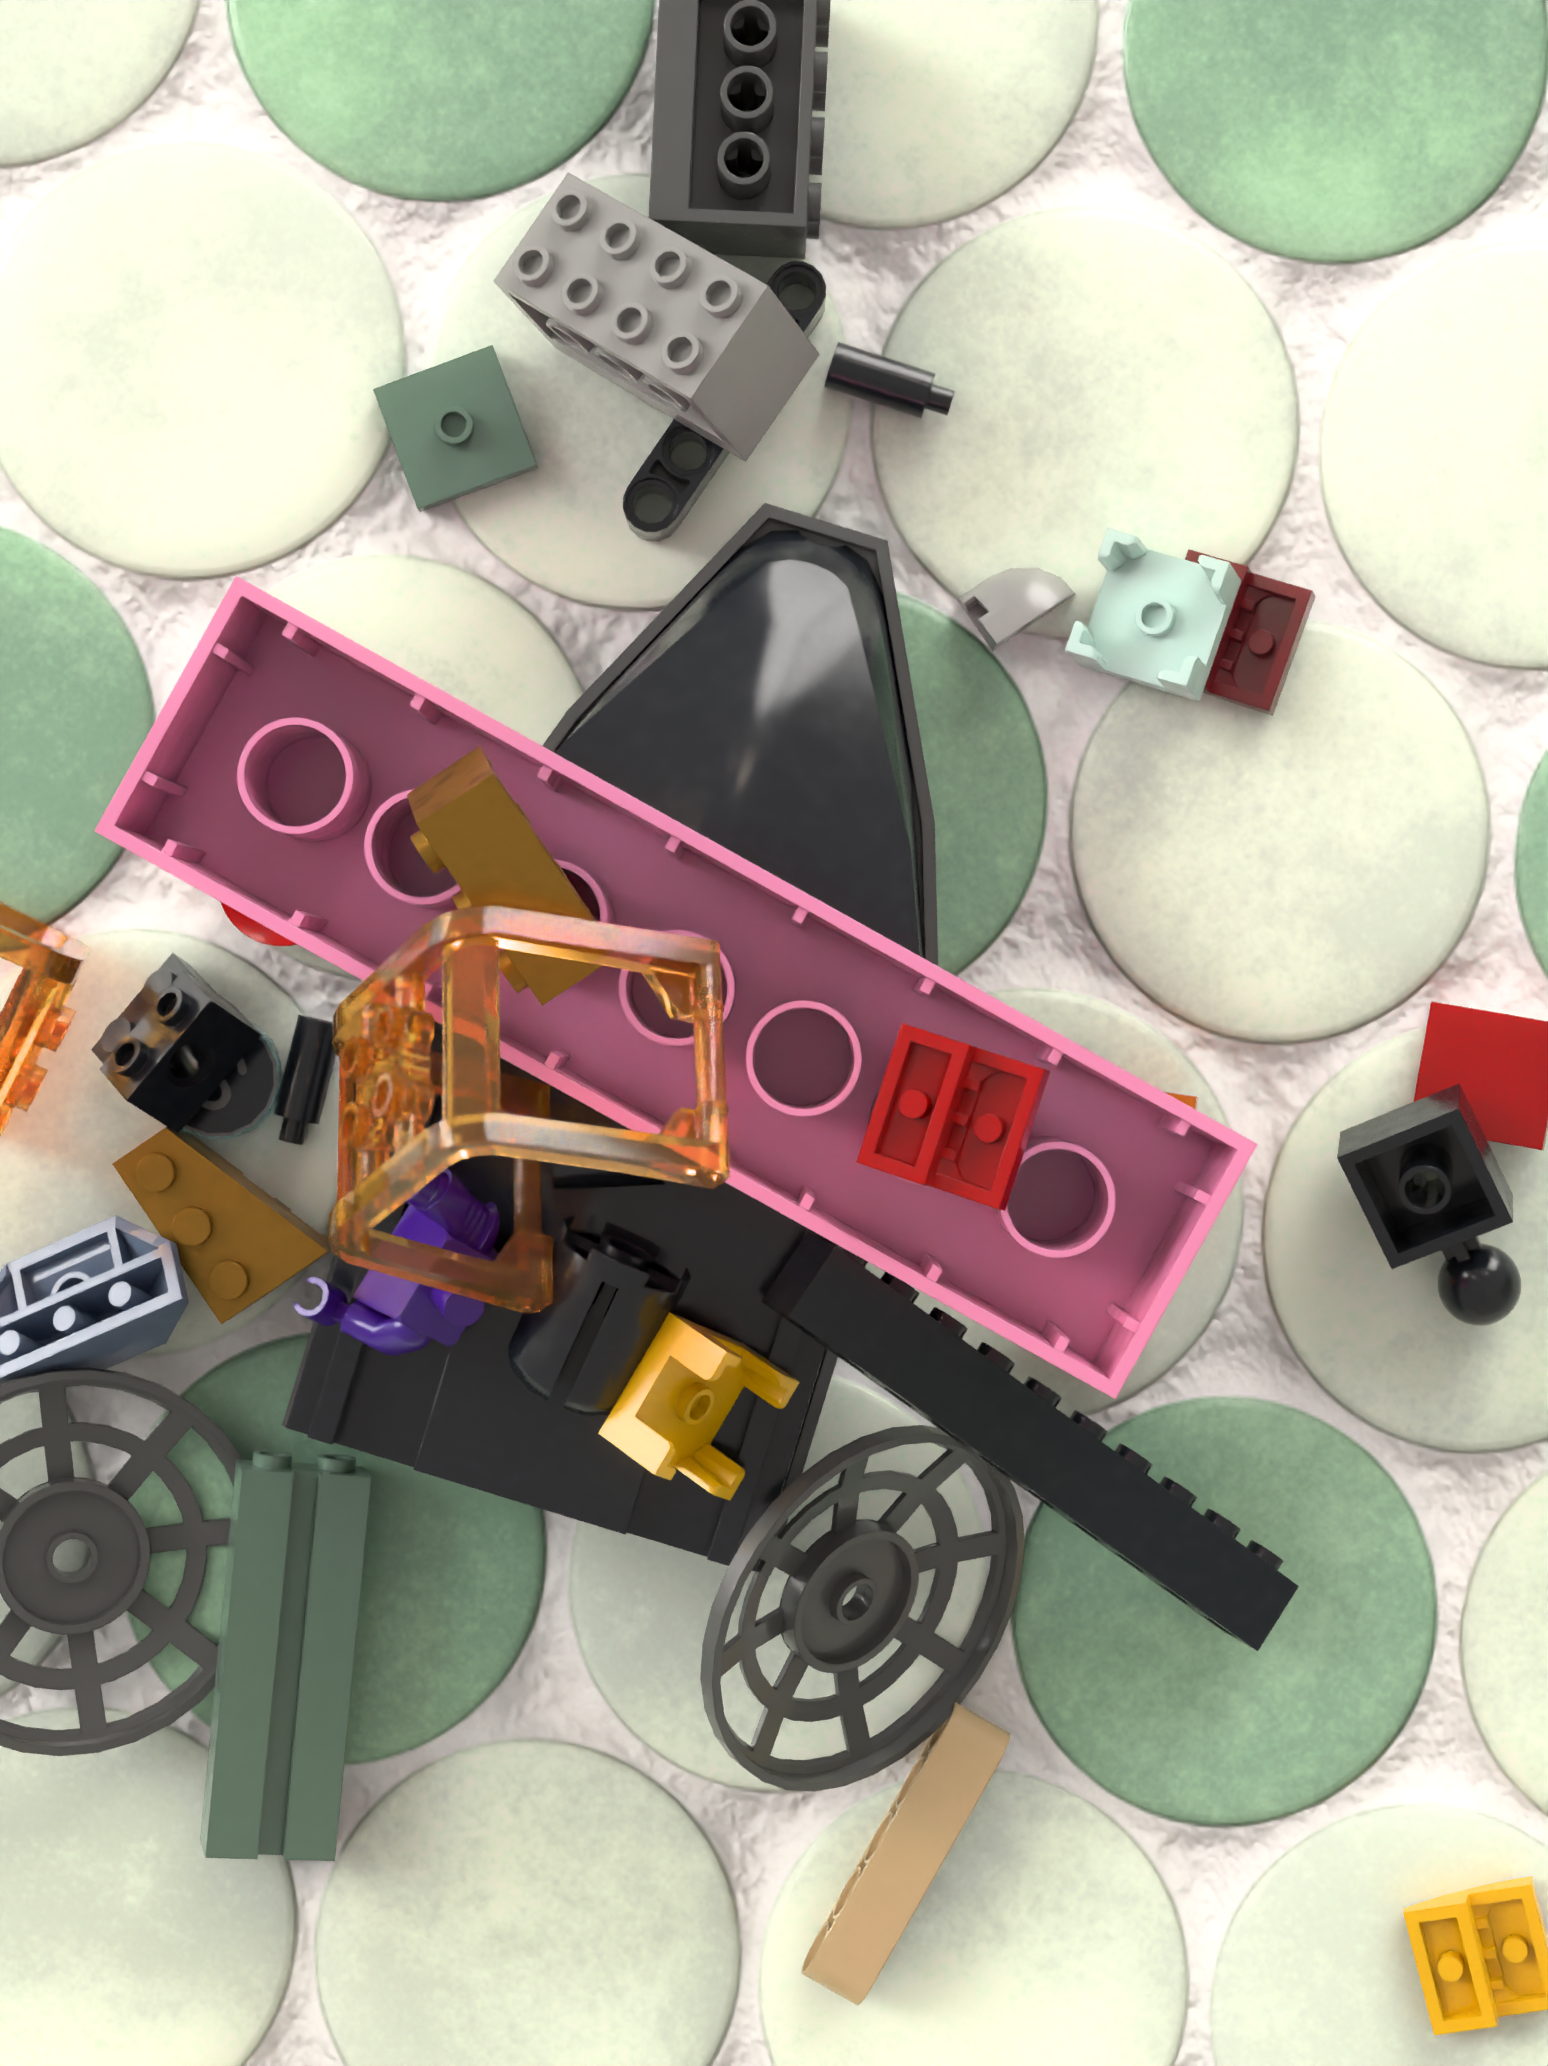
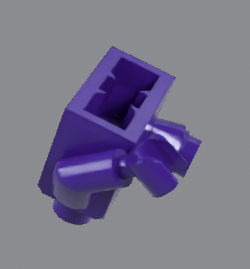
[294,1163,502,1356]

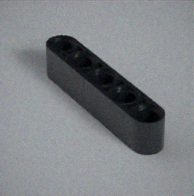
[623,261,826,541]

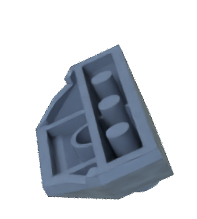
[0,1215,189,1393]

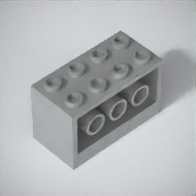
[493,172,820,462]

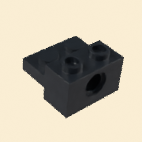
[91,953,261,1134]

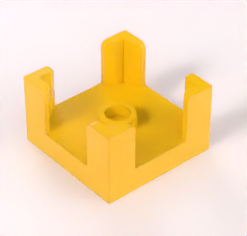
[598,1312,800,1501]

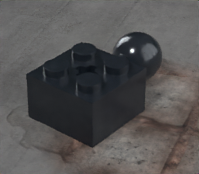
[1337,1083,1521,1326]

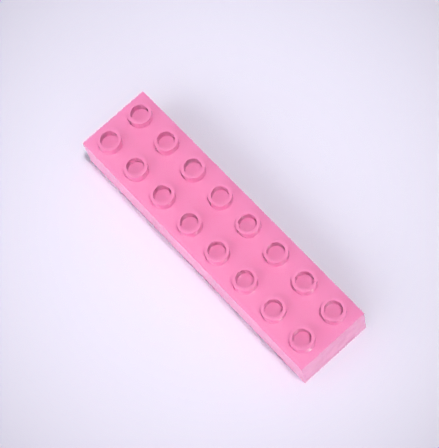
[95,576,1258,1399]

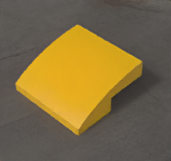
[1403,1876,1548,2035]

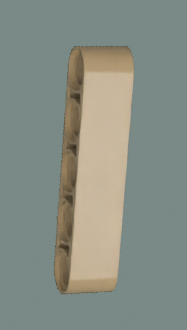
[801,1702,1011,2006]

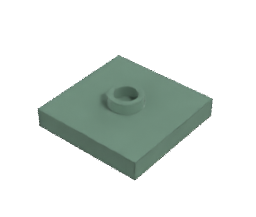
[373,345,538,512]

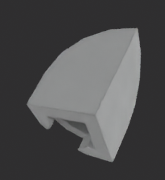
[957,568,1075,651]

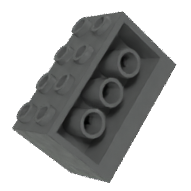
[648,0,831,259]

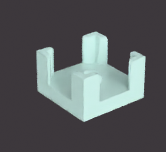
[1065,528,1241,702]

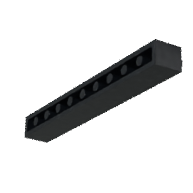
[761,1234,1299,1651]

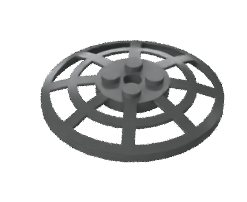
[0,1367,244,1756]
[700,1425,1025,1792]

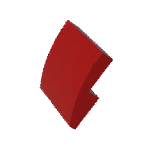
[1413,1002,1548,1151]
[856,1023,1050,1211]

